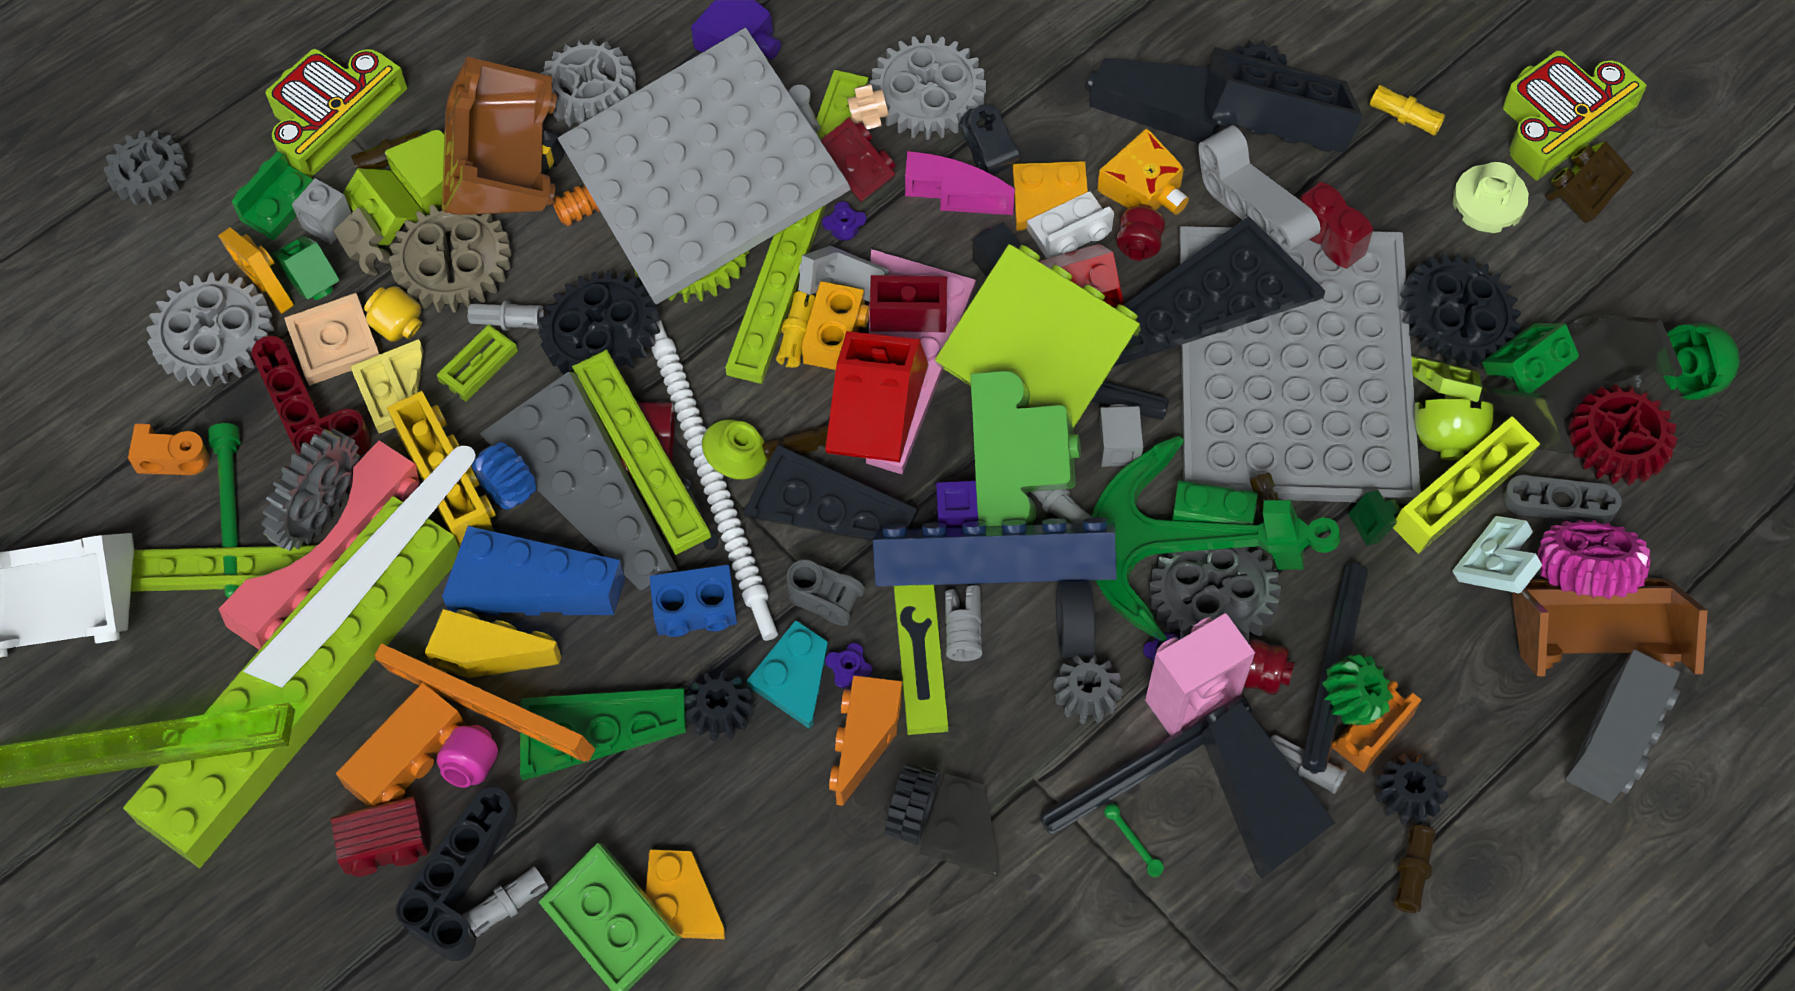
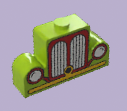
[265,49,407,178]
[1503,51,1647,181]

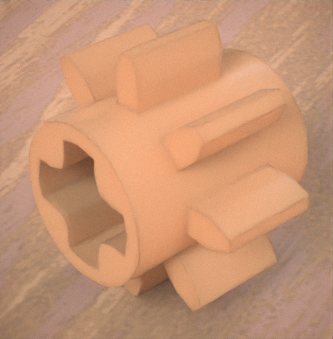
[847,84,889,130]

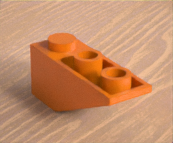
[829,676,902,806]

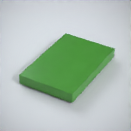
[539,843,682,991]

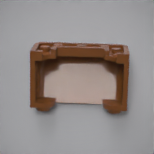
[442,57,557,215]

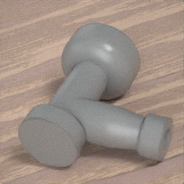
[789,85,820,133]

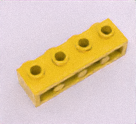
[386,391,496,548]

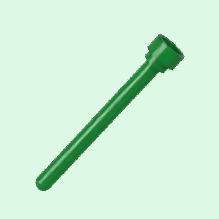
[208,423,241,598]

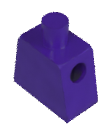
[691,0,781,60]

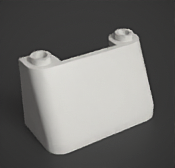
[0,533,134,658]

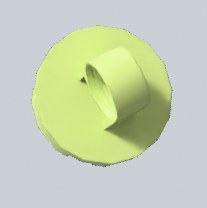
[1453,162,1529,233]

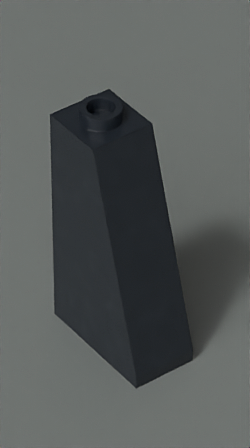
[1086,58,1220,144]
[1201,702,1336,879]

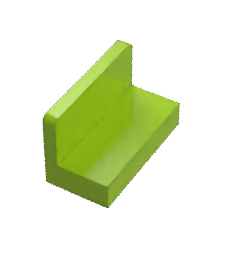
[343,168,426,245]

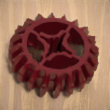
[1568,383,1677,486]

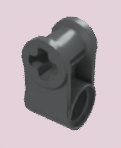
[787,560,865,626]

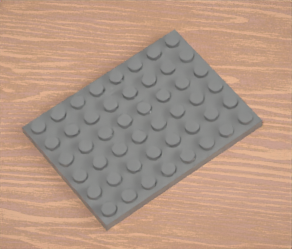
[1179,226,1421,504]

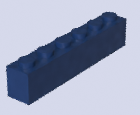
[873,517,1117,586]

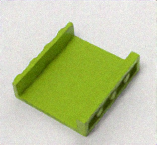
[935,244,1141,435]

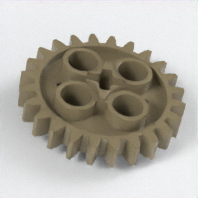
[389,205,512,312]

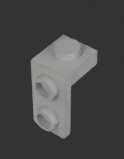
[798,246,889,302]

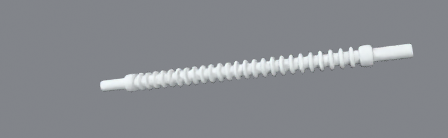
[651,320,778,641]

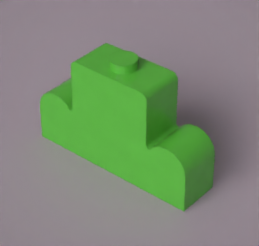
[971,371,1081,527]

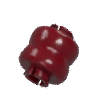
[1116,205,1165,261]
[1244,639,1295,695]

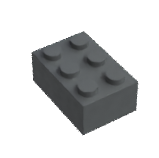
[1565,649,1681,803]

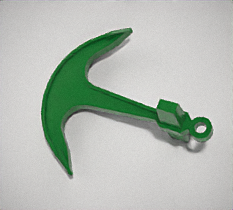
[1092,436,1341,643]

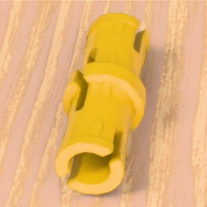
[1370,85,1445,136]
[776,291,815,368]

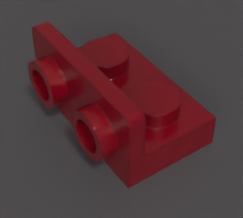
[820,117,896,203]

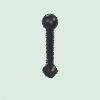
[681,478,719,550]

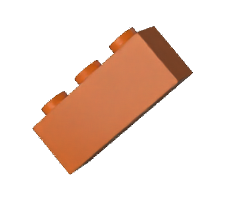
[336,683,465,808]

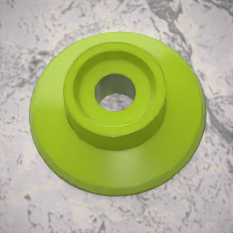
[702,420,767,480]

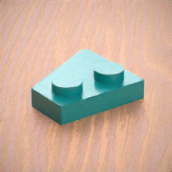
[747,620,828,729]

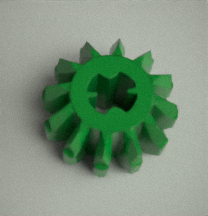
[1322,654,1394,726]

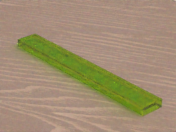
[0,702,295,788]

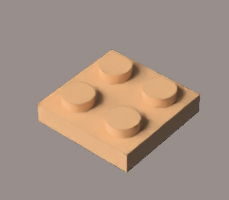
[284,293,380,386]

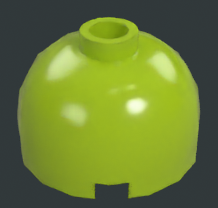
[1415,399,1493,460]

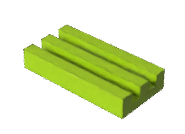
[437,324,518,402]

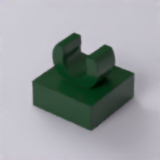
[1348,490,1402,546]

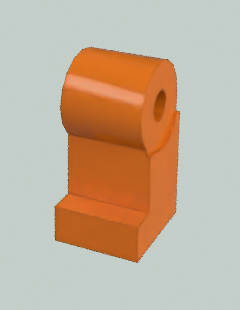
[128,424,210,475]

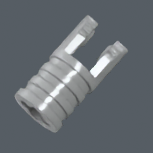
[945,585,982,661]

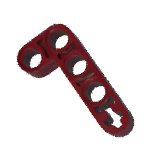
[252,336,372,456]

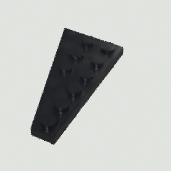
[1113,216,1325,367]

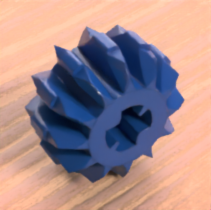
[472,442,536,510]

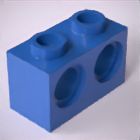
[649,565,737,637]

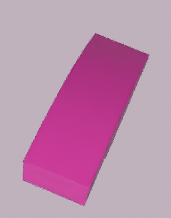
[905,151,1015,215]

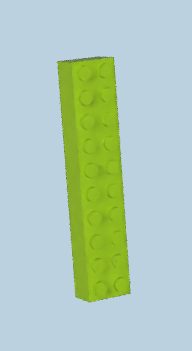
[123,496,459,869]

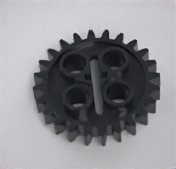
[1399,253,1521,368]
[538,270,661,376]

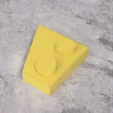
[350,339,424,434]

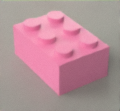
[1145,613,1255,736]

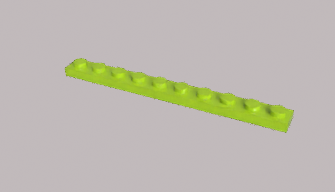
[725,70,869,384]

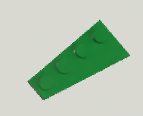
[520,688,686,781]

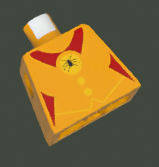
[1097,129,1189,215]

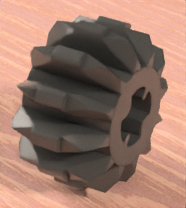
[1053,654,1123,725]

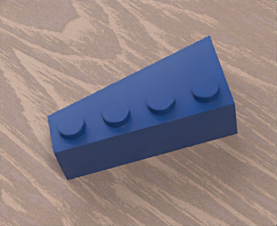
[442,526,625,616]

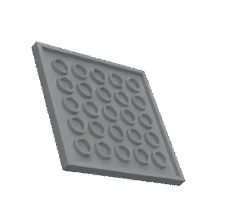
[558,28,851,305]

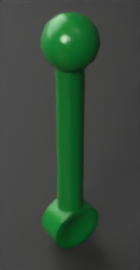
[1104,803,1164,878]

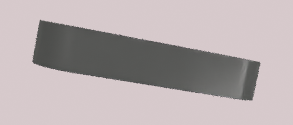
[1503,475,1622,524]

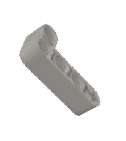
[1199,125,1321,252]

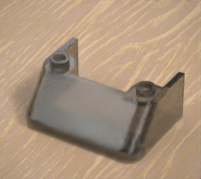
[1481,314,1683,454]

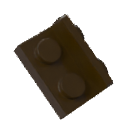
[1545,141,1634,223]

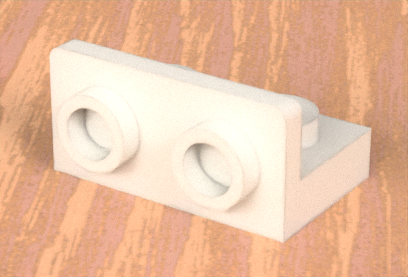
[1027,191,1114,259]

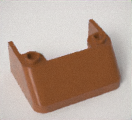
[1512,577,1708,676]

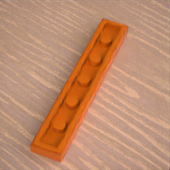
[374,643,595,762]

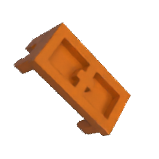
[1331,681,1422,773]

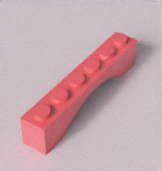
[219,441,420,650]

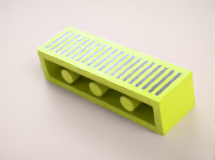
[1393,416,1540,554]

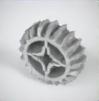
[541,39,637,128]

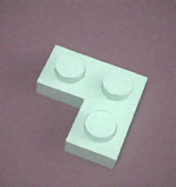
[1452,516,1542,593]

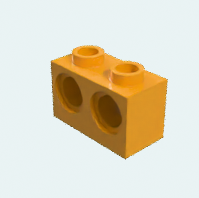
[802,281,870,370]

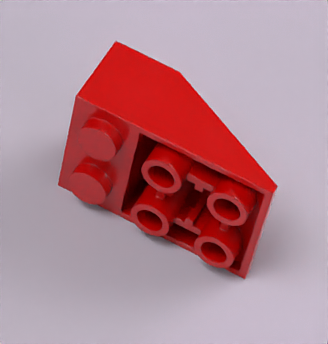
[825,331,929,463]

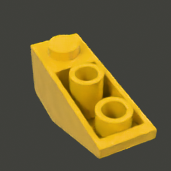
[425,609,562,678]

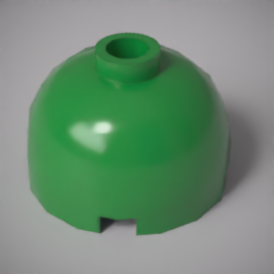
[1659,323,1740,400]

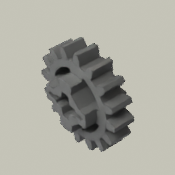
[104,130,188,205]

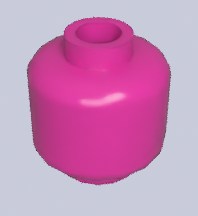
[437,725,499,788]

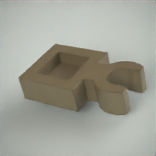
[333,207,390,276]

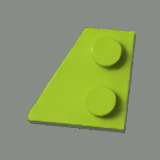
[1411,355,1482,402]

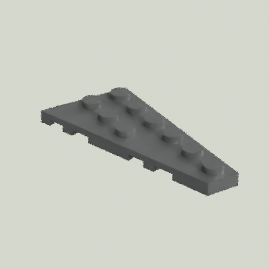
[479,372,679,592]

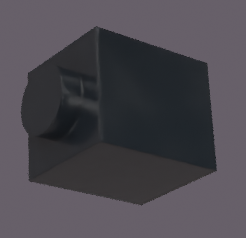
[972,222,1022,277]

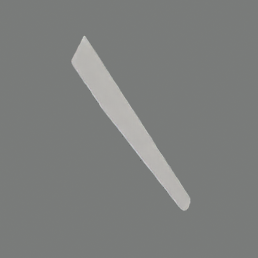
[243,446,475,688]

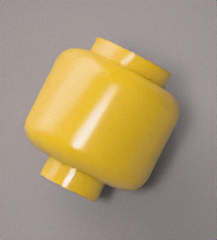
[364,286,422,342]

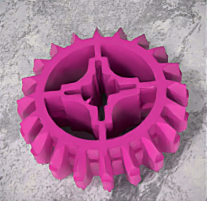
[1537,519,1651,599]

